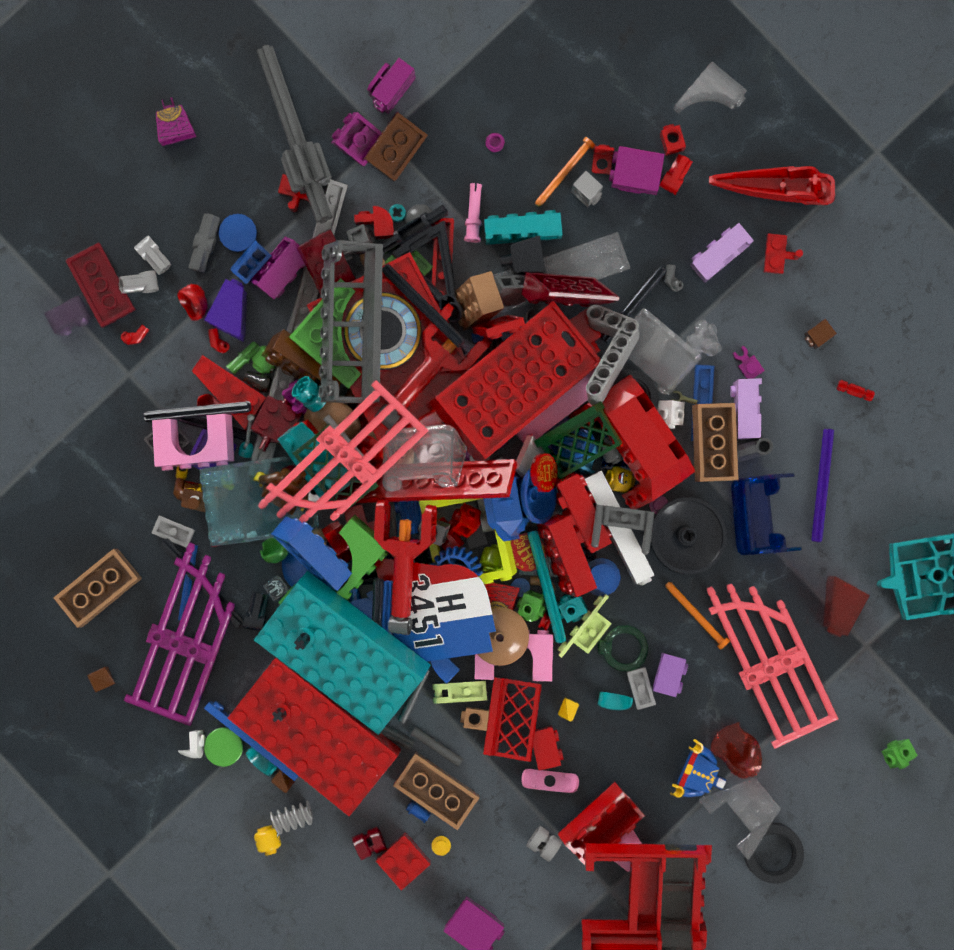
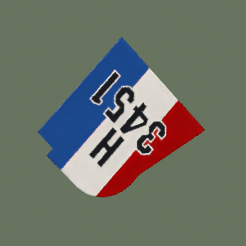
[375,558,496,661]

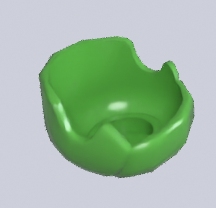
[260,537,289,563]

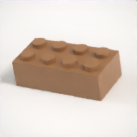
[456,271,504,331]
[692,403,738,482]
[54,549,142,628]
[393,752,479,830]

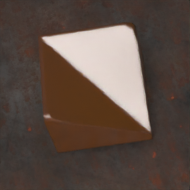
[87,666,115,692]
[271,770,296,793]

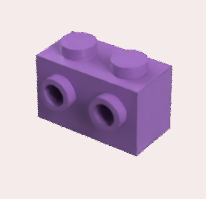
[652,653,688,697]

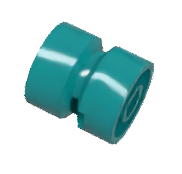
[292,376,326,412]

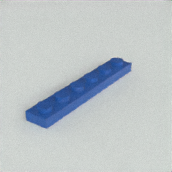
[204,701,298,781]

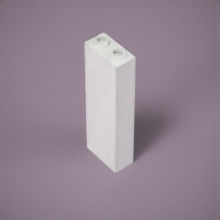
[585,471,654,585]

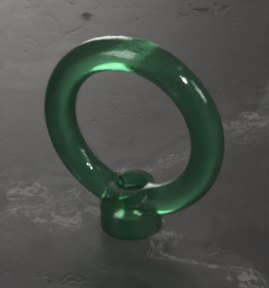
[598,625,648,672]

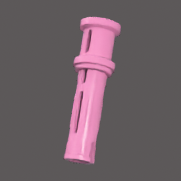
[464,183,482,243]

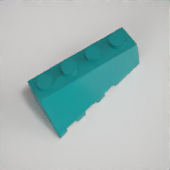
[484,210,562,245]
[277,422,358,498]

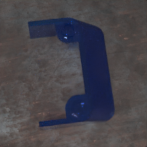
[731,473,802,555]

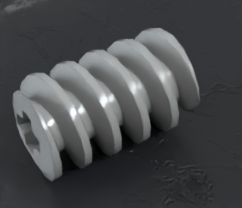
[270,801,313,834]

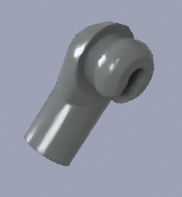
[664,264,683,292]

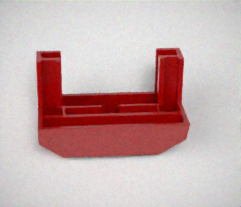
[568,374,695,510]

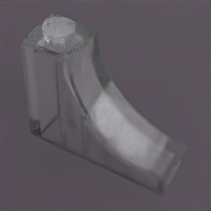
[673,62,747,114]

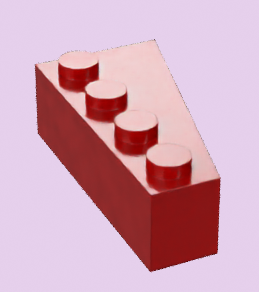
[192,355,266,430]

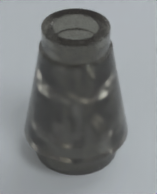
[243,371,273,393]

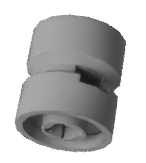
[526,825,562,862]

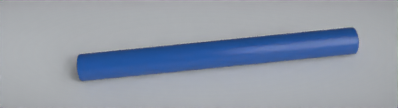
[178,545,198,620]

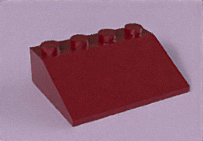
[522,272,619,308]

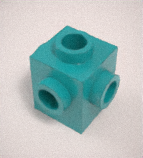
[558,594,588,623]

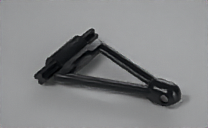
[381,205,464,322]

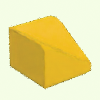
[558,697,579,722]

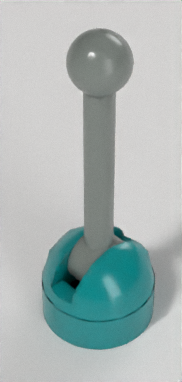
[238,414,255,458]

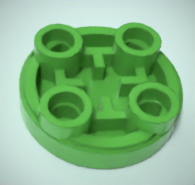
[204,727,243,767]

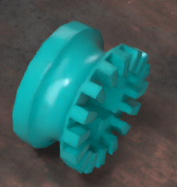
[389,204,406,223]

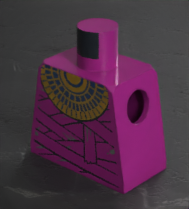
[156,97,197,146]

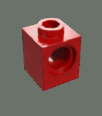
[660,124,686,156]

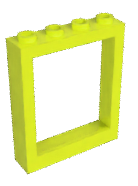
[419,498,517,584]

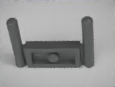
[591,504,654,555]

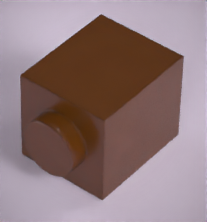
[804,318,837,349]

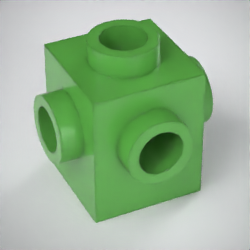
[517,590,546,622]
[881,739,918,769]

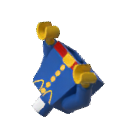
[670,739,726,798]

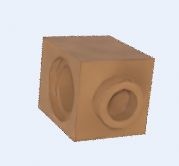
[460,707,489,731]

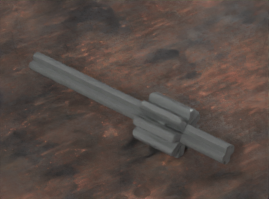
[257,45,333,224]

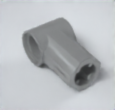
[134,235,171,275]
[118,271,159,294]

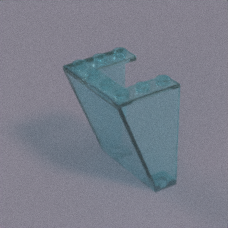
[199,456,320,546]

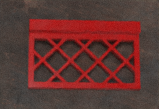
[483,677,542,762]

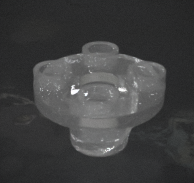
[686,319,722,357]

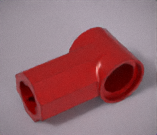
[659,154,693,195]

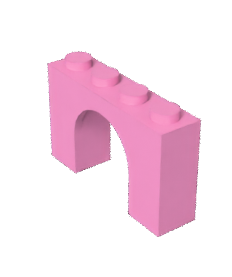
[152,414,234,471]
[475,630,553,681]

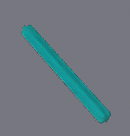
[527,530,566,643]

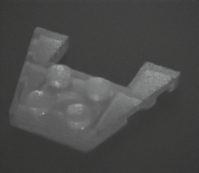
[699,778,781,860]

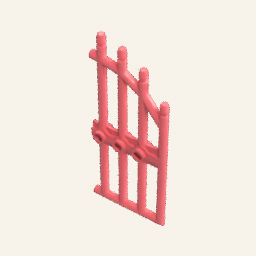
[258,380,429,523]
[707,583,838,749]

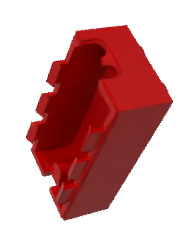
[556,471,613,553]
[558,782,645,865]

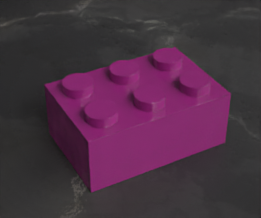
[250,236,306,299]

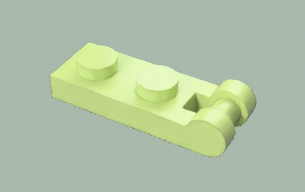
[432,680,487,704]

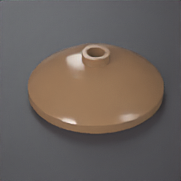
[304,402,361,440]
[477,607,529,666]

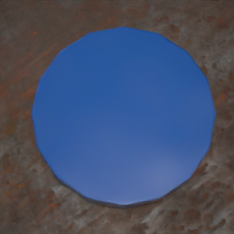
[219,214,257,252]

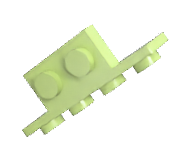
[558,594,612,658]

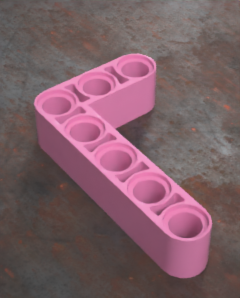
[516,369,597,444]

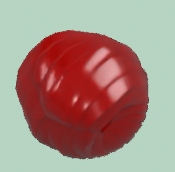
[177,284,208,321]

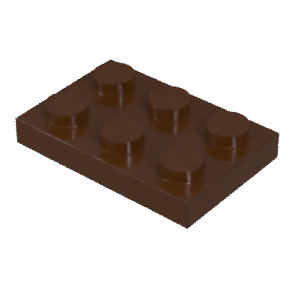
[364,112,428,182]

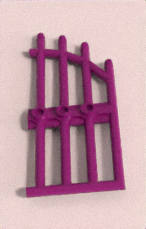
[124,543,235,726]

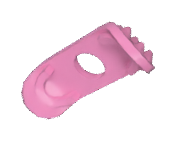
[522,769,579,793]

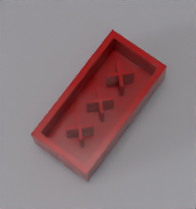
[537,514,597,597]

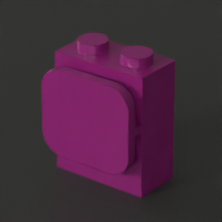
[367,58,416,115]
[609,146,665,195]
[443,896,505,950]

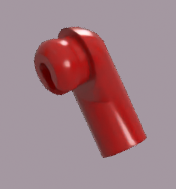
[121,325,149,345]

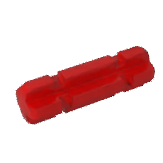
[837,380,875,401]

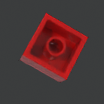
[376,832,431,891]

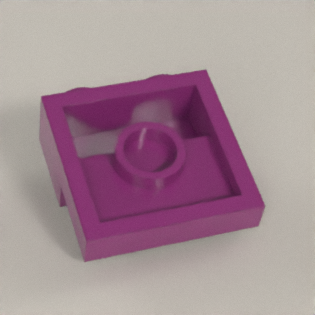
[331,112,382,167]

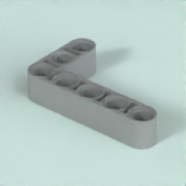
[586,305,640,405]

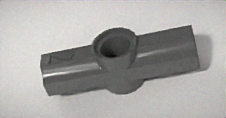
[188,213,220,273]

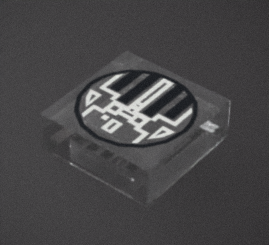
[263,575,290,601]

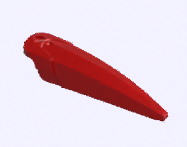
[709,166,835,205]

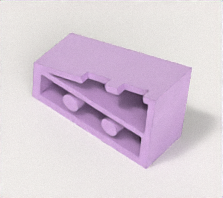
[690,223,754,283]
[730,378,762,440]

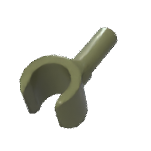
[670,391,698,404]

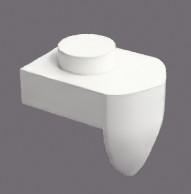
[178,730,206,758]

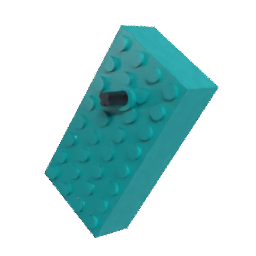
[254,571,431,735]

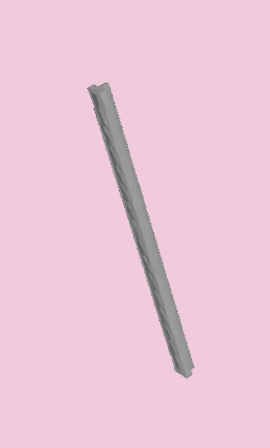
[247,179,348,476]

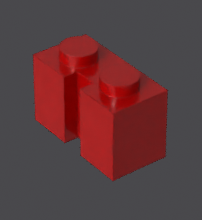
[533,726,564,771]

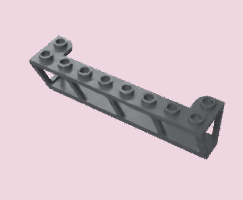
[319,240,383,403]

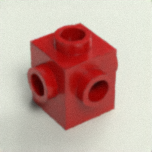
[451,503,481,538]

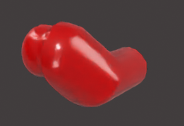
[208,328,230,353]

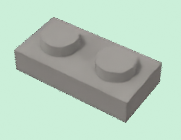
[152,515,195,548]
[626,667,656,710]

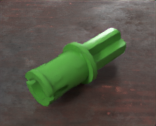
[226,341,260,375]

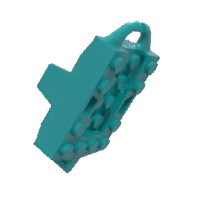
[877,533,954,620]

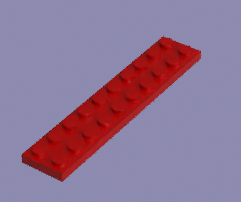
[334,459,517,503]

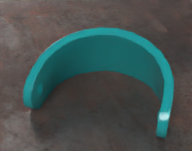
[598,692,633,710]
[246,747,277,777]

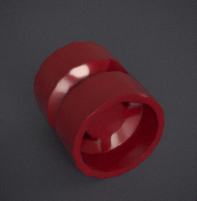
[352,826,387,860]

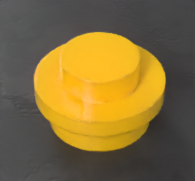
[432,836,451,856]

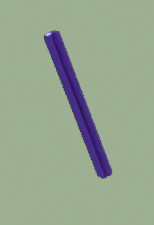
[811,429,834,542]

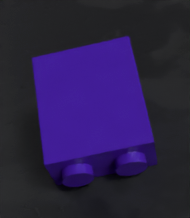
[205,279,248,342]

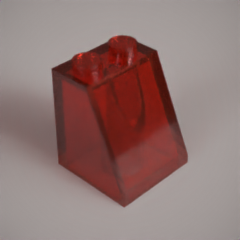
[823,576,870,637]

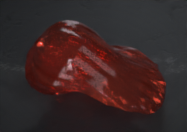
[711,722,762,779]

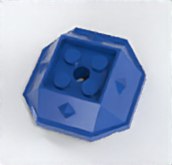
[483,472,530,541]

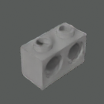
[571,171,603,207]

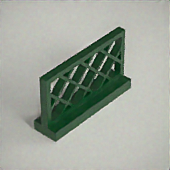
[534,401,623,479]
[292,423,378,509]

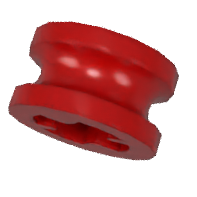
[538,612,551,631]

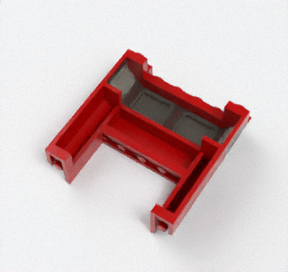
[582,843,712,950]

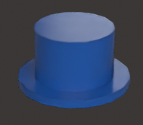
[588,558,621,596]

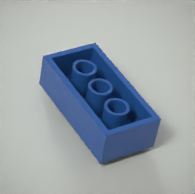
[271,517,352,591]

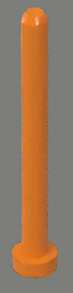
[535,137,595,207]
[665,582,730,650]

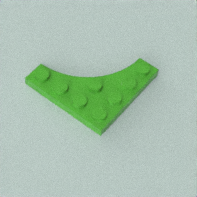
[289,278,361,389]

